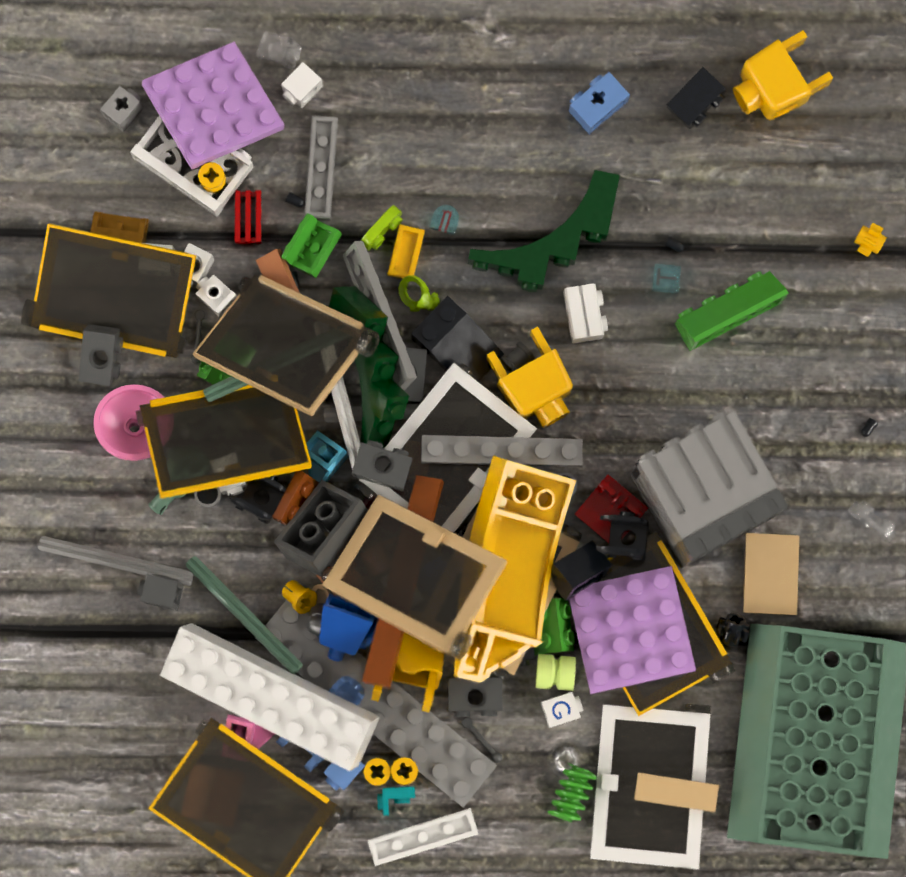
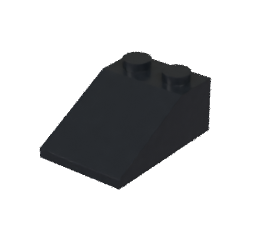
[411,296,504,391]

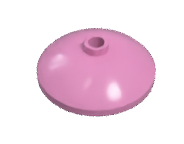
[94,385,174,461]

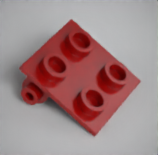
[574,474,648,543]

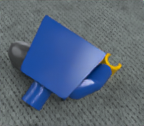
[307,593,383,662]

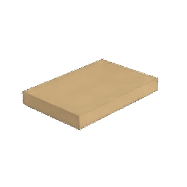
[743,533,799,616]

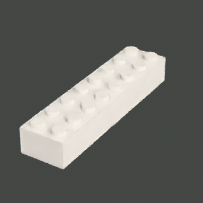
[160,623,380,771]

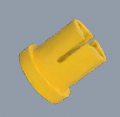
[282,580,317,614]
[391,757,418,785]
[364,758,391,785]

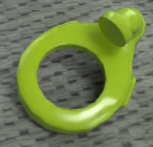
[398,275,440,312]

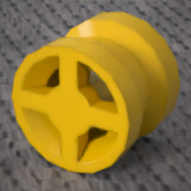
[198,162,226,193]

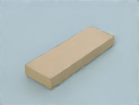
[634,773,719,812]

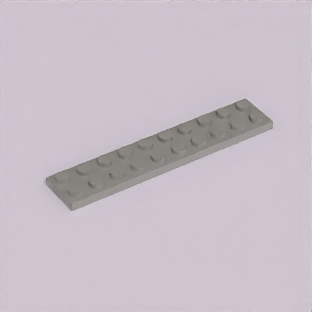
[255,600,497,808]

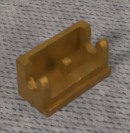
[90,211,149,243]

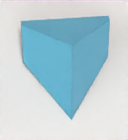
[306,430,349,483]

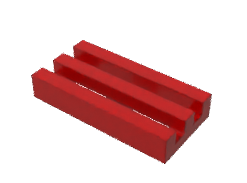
[235,190,262,244]

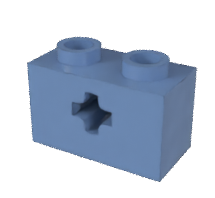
[569,72,630,134]

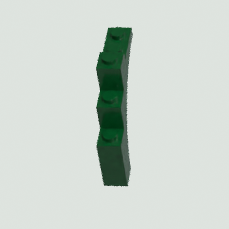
[468,170,620,292]
[328,286,409,449]

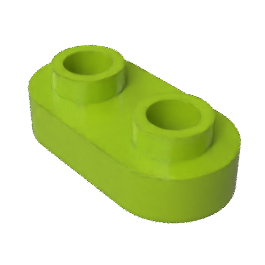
[361,205,403,251]

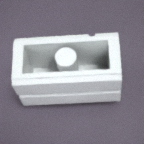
[563,283,608,344]

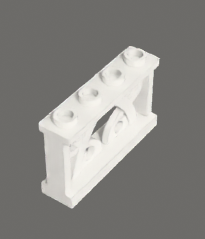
[130,115,254,217]

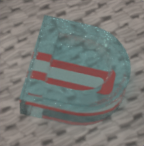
[430,205,459,235]

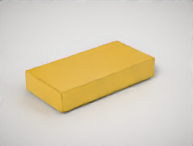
[387,224,425,282]

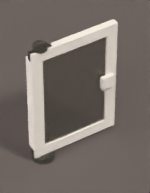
[354,363,537,547]
[590,704,711,874]

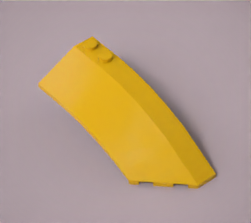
[454,456,576,682]

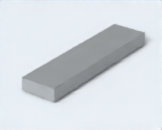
[304,115,338,221]

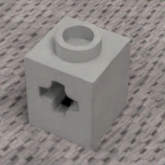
[100,86,143,132]

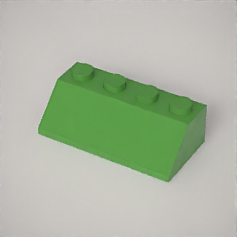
[675,271,789,351]

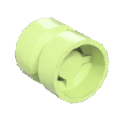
[535,654,576,691]

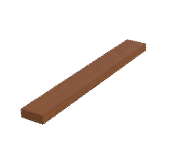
[362,475,444,689]

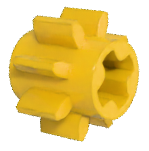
[854,222,887,257]

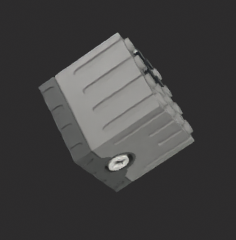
[630,411,789,568]

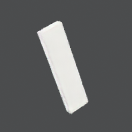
[367,808,478,866]

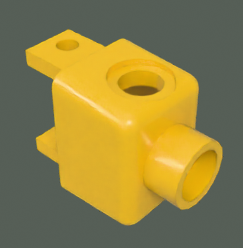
[733,30,833,120]
[486,326,573,428]
[371,611,445,712]

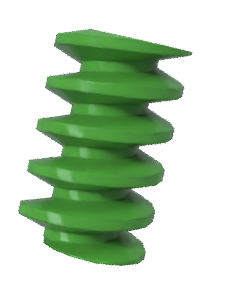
[547,762,597,823]

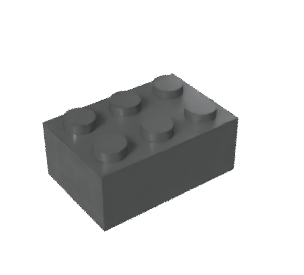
[274,480,368,579]

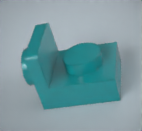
[377,786,415,816]

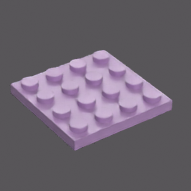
[142,42,284,170]
[569,566,696,694]

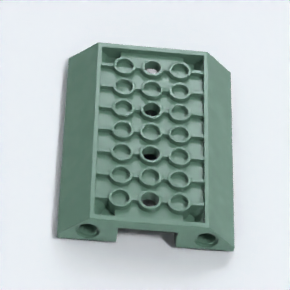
[726,624,906,859]

